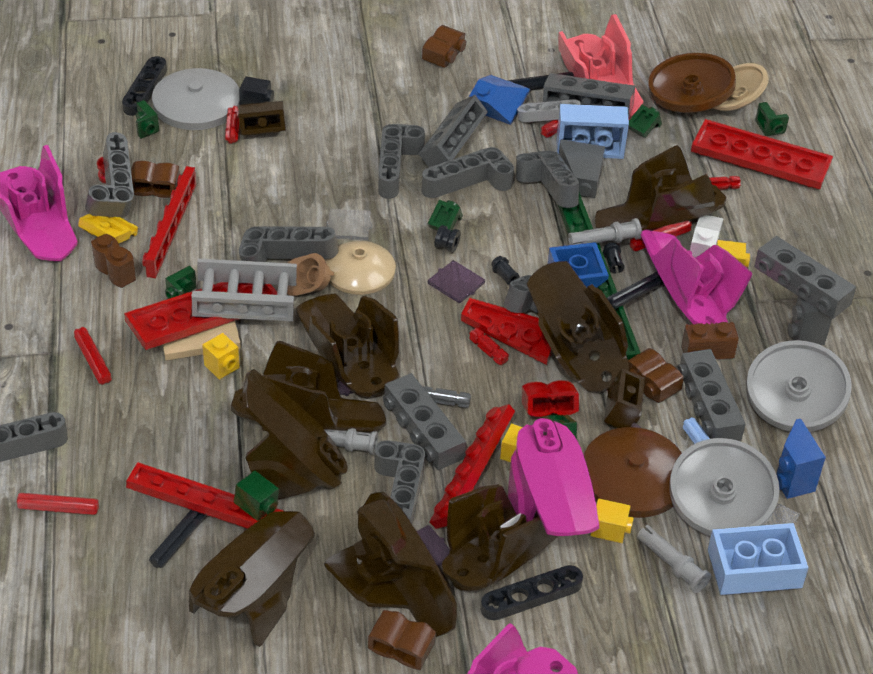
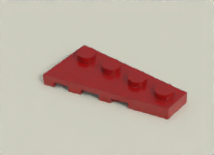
[461,298,553,365]

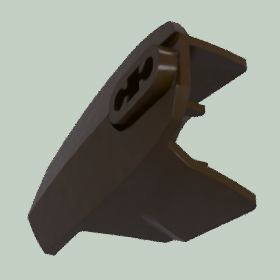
[595,145,726,231]
[527,261,629,394]
[296,293,399,397]
[231,341,386,432]
[243,369,348,500]
[442,484,558,591]
[324,492,457,637]
[189,511,315,647]

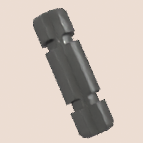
[423,386,471,408]

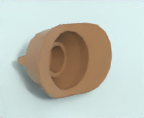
[287,253,334,296]

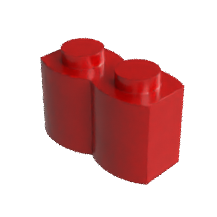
[522,380,579,417]

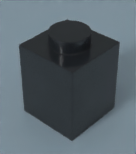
[239,76,274,105]

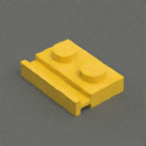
[78,214,138,243]

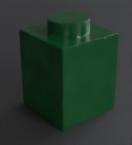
[234,471,279,521]

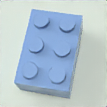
[556,104,629,159]
[708,523,808,595]

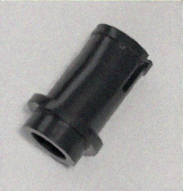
[602,243,625,274]
[491,256,520,286]

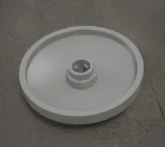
[152,68,240,130]
[747,340,852,432]
[669,438,779,536]

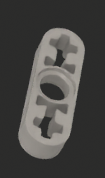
[517,100,581,122]

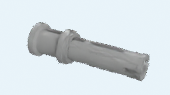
[568,218,642,245]
[325,428,378,455]
[637,525,711,593]

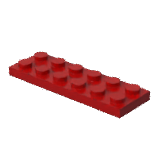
[691,119,833,189]
[124,282,277,350]

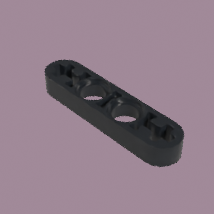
[122,56,167,116]
[481,565,583,621]

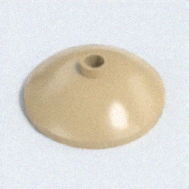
[714,63,769,111]
[325,241,396,295]

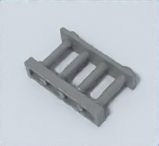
[192,259,297,321]

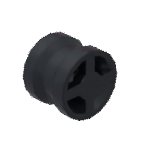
[434,225,461,253]

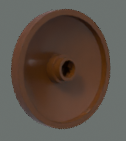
[648,53,736,112]
[584,427,682,518]

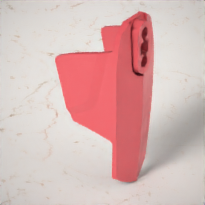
[558,14,644,120]

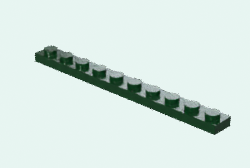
[557,193,641,360]

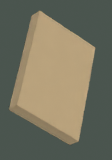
[162,321,241,360]

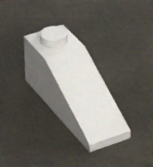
[690,215,723,257]

